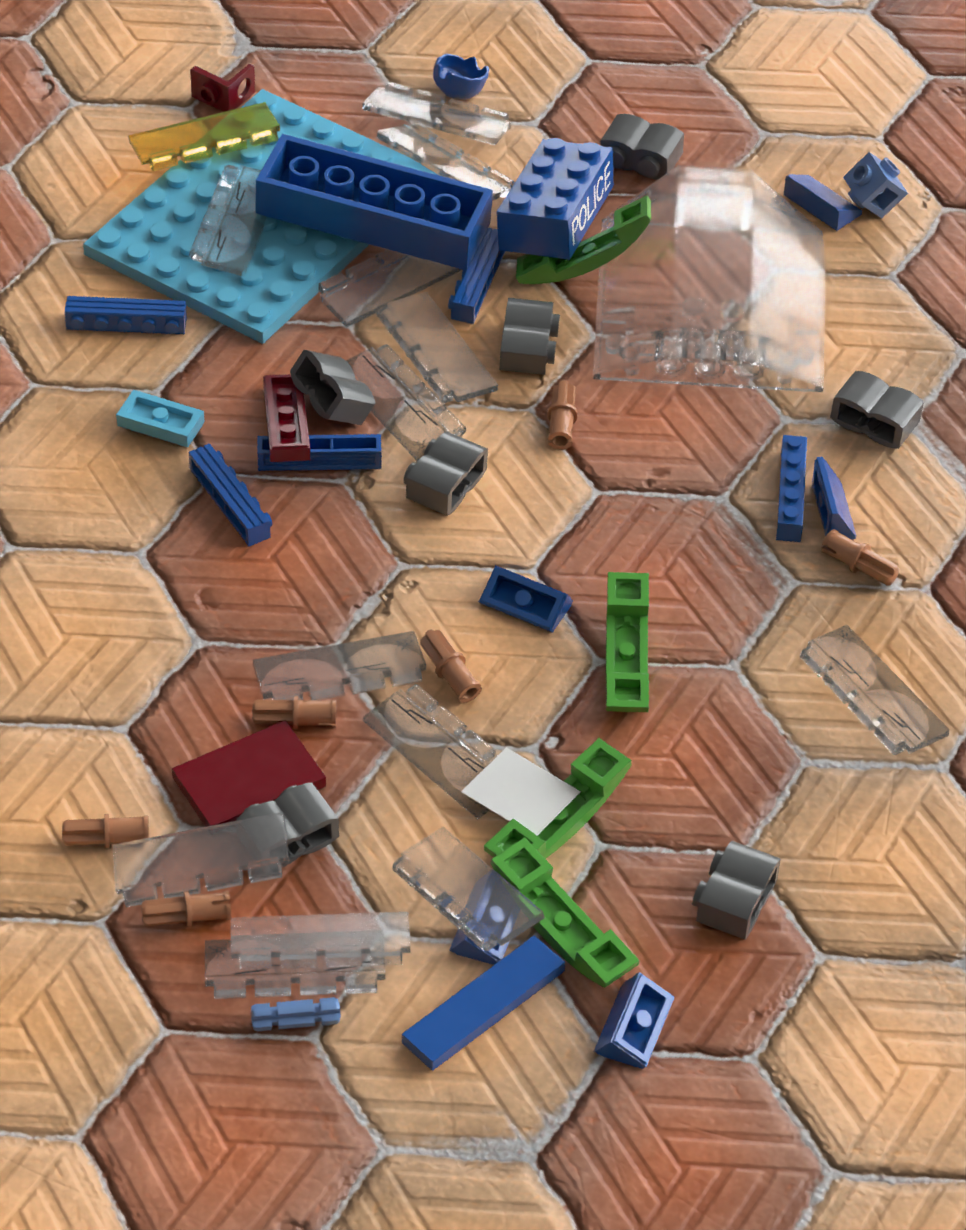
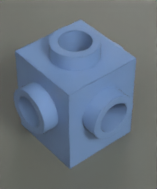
[843,152,908,218]

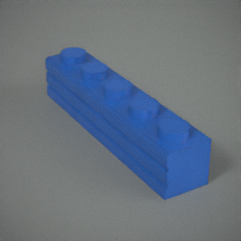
[448,227,505,324]
[65,296,187,334]
[257,434,382,471]
[776,435,807,542]
[189,444,272,547]

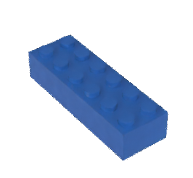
[255,134,493,271]

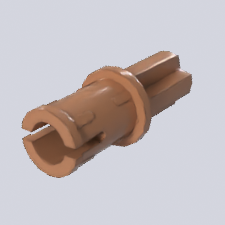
[547,380,578,450]
[821,529,900,586]
[420,629,482,703]
[252,696,336,729]
[62,814,149,849]
[141,891,231,927]

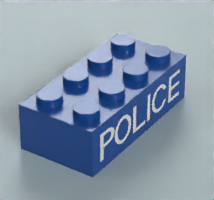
[497,138,614,260]

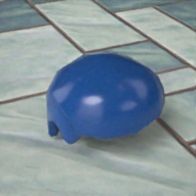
[433,54,489,100]

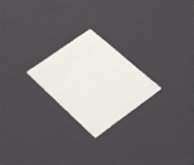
[461,747,581,836]

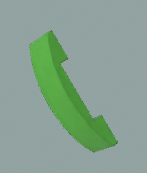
[516,195,651,284]
[606,572,649,712]
[484,738,632,859]
[490,837,640,988]

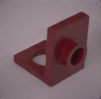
[190,63,255,115]

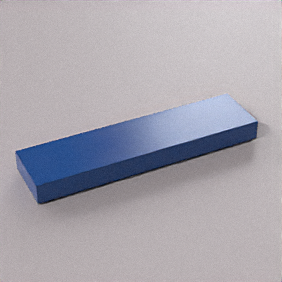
[402,935,565,1071]

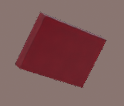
[172,720,326,836]

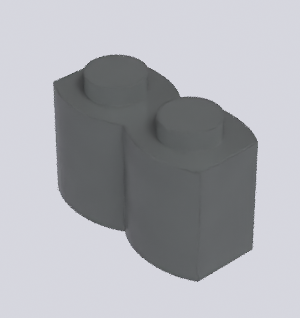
[600,114,684,180]
[499,298,560,375]
[290,350,375,425]
[830,371,924,449]
[403,431,488,516]
[236,783,339,874]
[692,841,781,940]

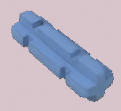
[251,997,341,1031]

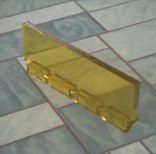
[128,102,280,171]

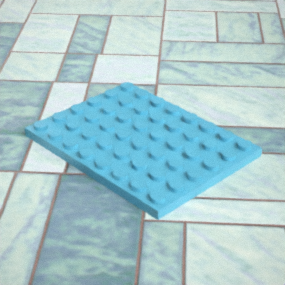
[83,89,437,344]

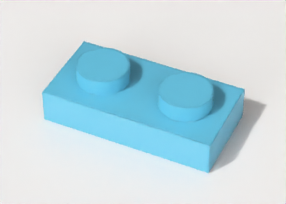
[116,389,205,448]

